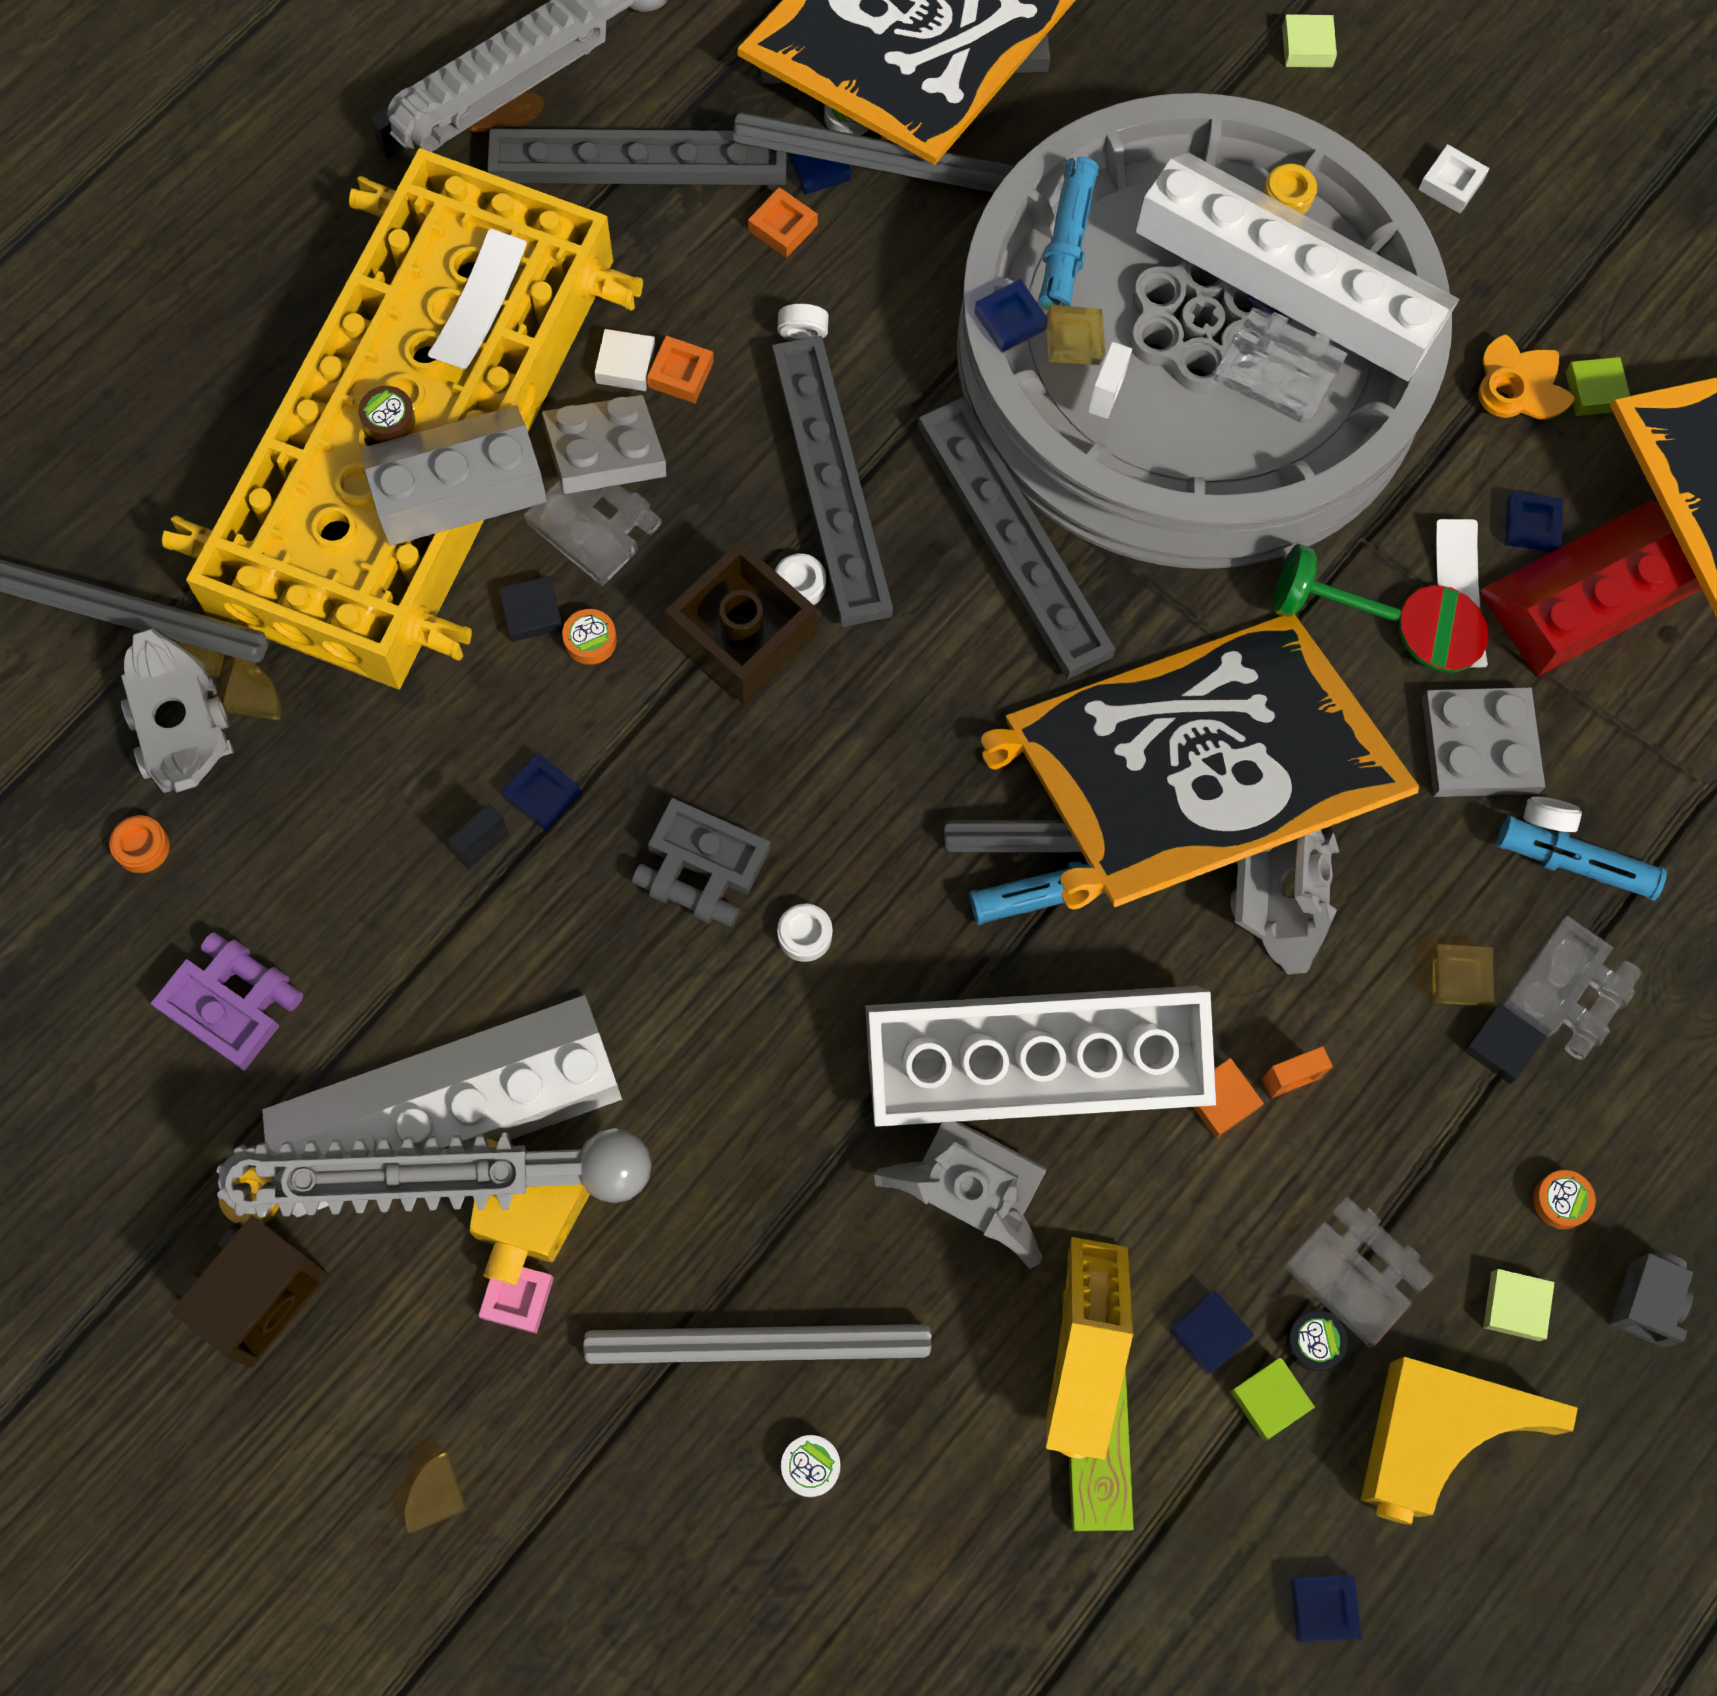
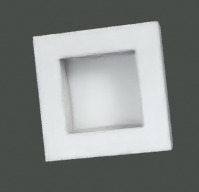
[1418,144,1490,214]
[595,329,656,391]
[1088,342,1132,419]

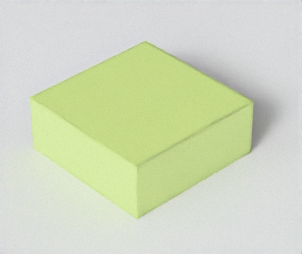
[1282,15,1337,67]
[1483,1269,1554,1341]

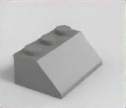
[361,405,547,546]

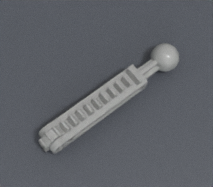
[387,0,668,152]
[216,1128,652,1217]

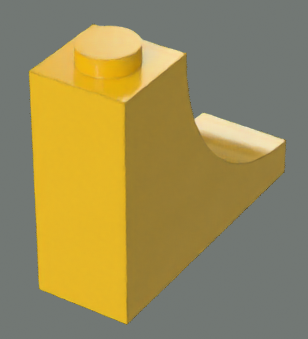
[1046,1237,1133,1460]
[1361,1357,1578,1525]

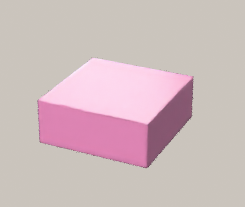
[479,1267,554,1334]

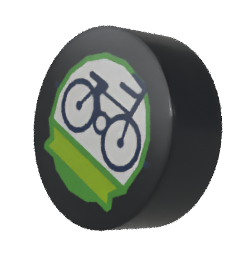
[1286,1311,1348,1372]

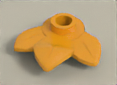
[1478,334,1575,419]

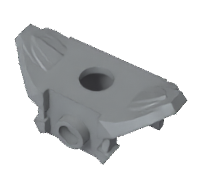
[121,628,234,793]
[1231,826,1339,974]
[874,1121,1047,1269]

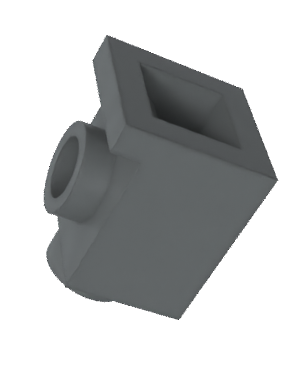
[1609,1251,1694,1348]

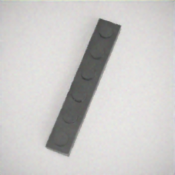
[488,129,786,185]
[772,335,893,627]
[918,397,1116,680]

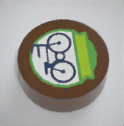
[358,386,416,442]

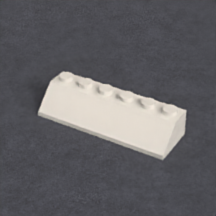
[1136,153,1459,382]
[865,986,1216,1127]
[262,995,622,1217]

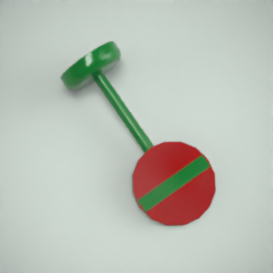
[1272,543,1488,673]

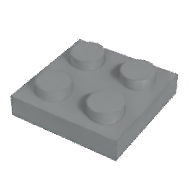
[542,395,666,494]
[1422,688,1545,797]

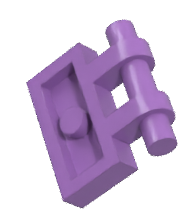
[151,932,303,1071]

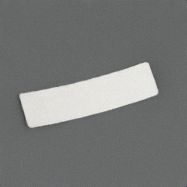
[428,229,527,369]
[1436,519,1488,667]

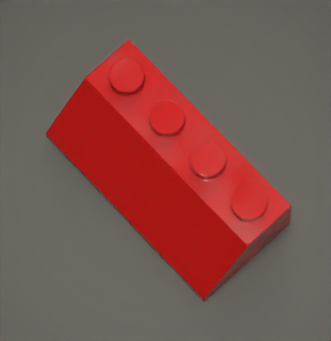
[1479,500,1702,677]

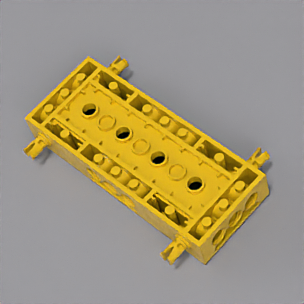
[162,148,643,690]

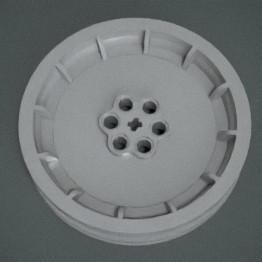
[957,93,1452,569]

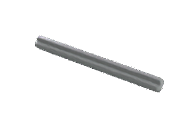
[583,1324,931,1364]

